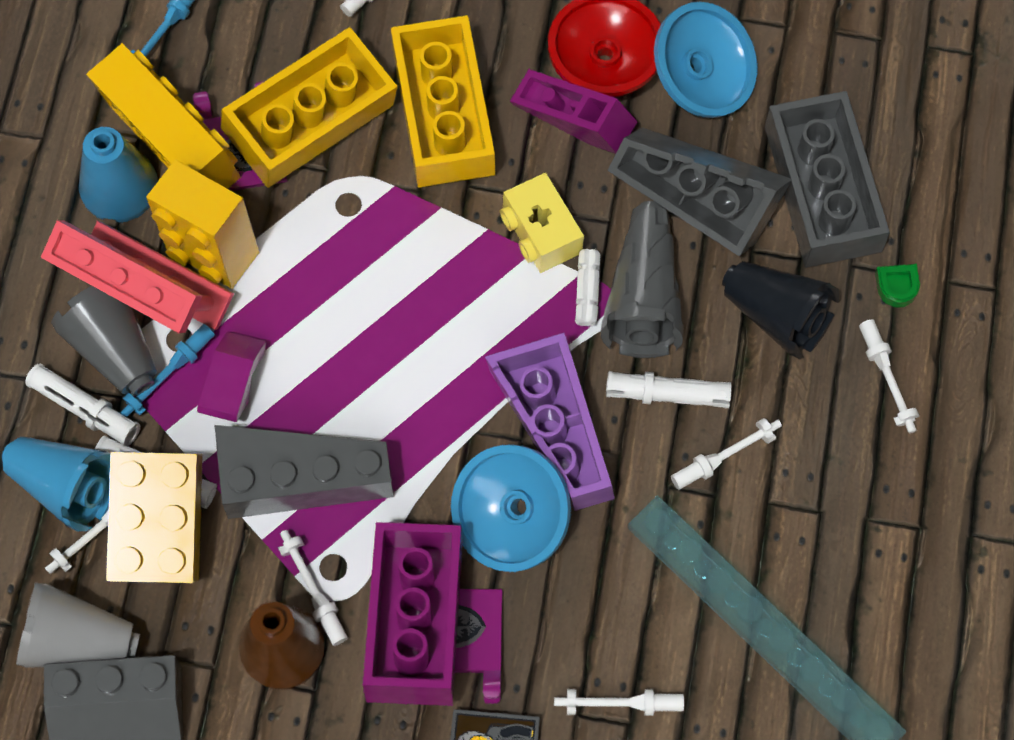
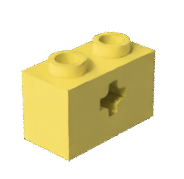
[500,172,584,273]

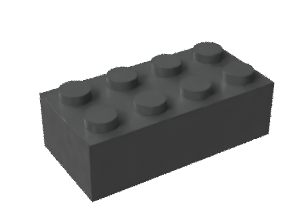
[765,91,890,268]

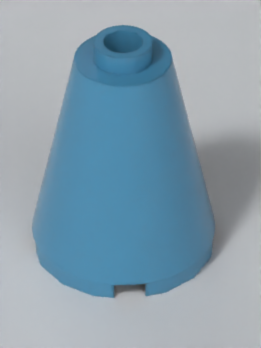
[79,127,158,222]
[2,436,111,532]

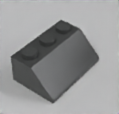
[44,655,183,740]

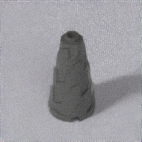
[601,201,684,358]

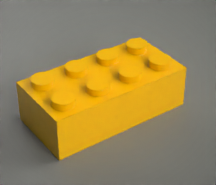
[391,15,495,188]
[221,27,398,188]
[86,43,241,189]

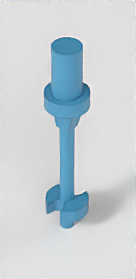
[131,0,195,57]
[120,324,215,417]

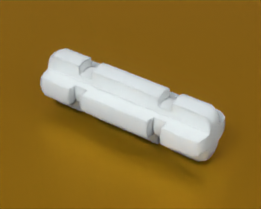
[575,249,600,327]

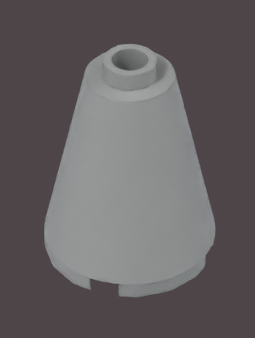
[16,582,140,668]

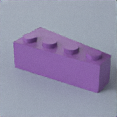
[485,333,615,511]

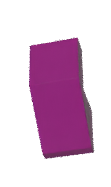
[197,331,266,422]

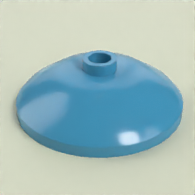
[654,2,757,118]
[451,445,571,572]

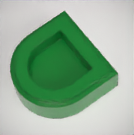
[875,264,920,308]

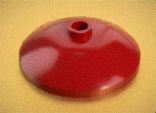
[548,0,661,97]

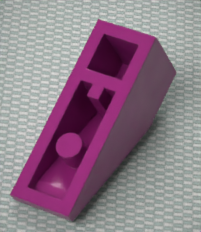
[510,69,637,154]

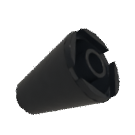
[722,261,840,359]

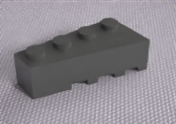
[607,127,792,256]
[214,425,393,519]

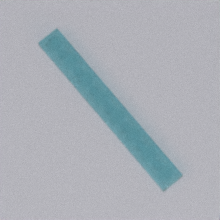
[628,495,907,740]

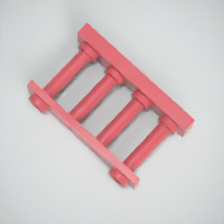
[41,220,234,333]

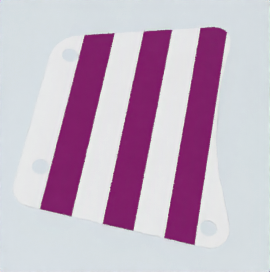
[131,176,611,602]

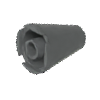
[51,286,157,396]

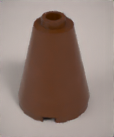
[239,602,324,689]

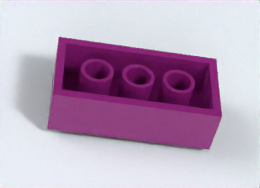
[363,522,462,706]

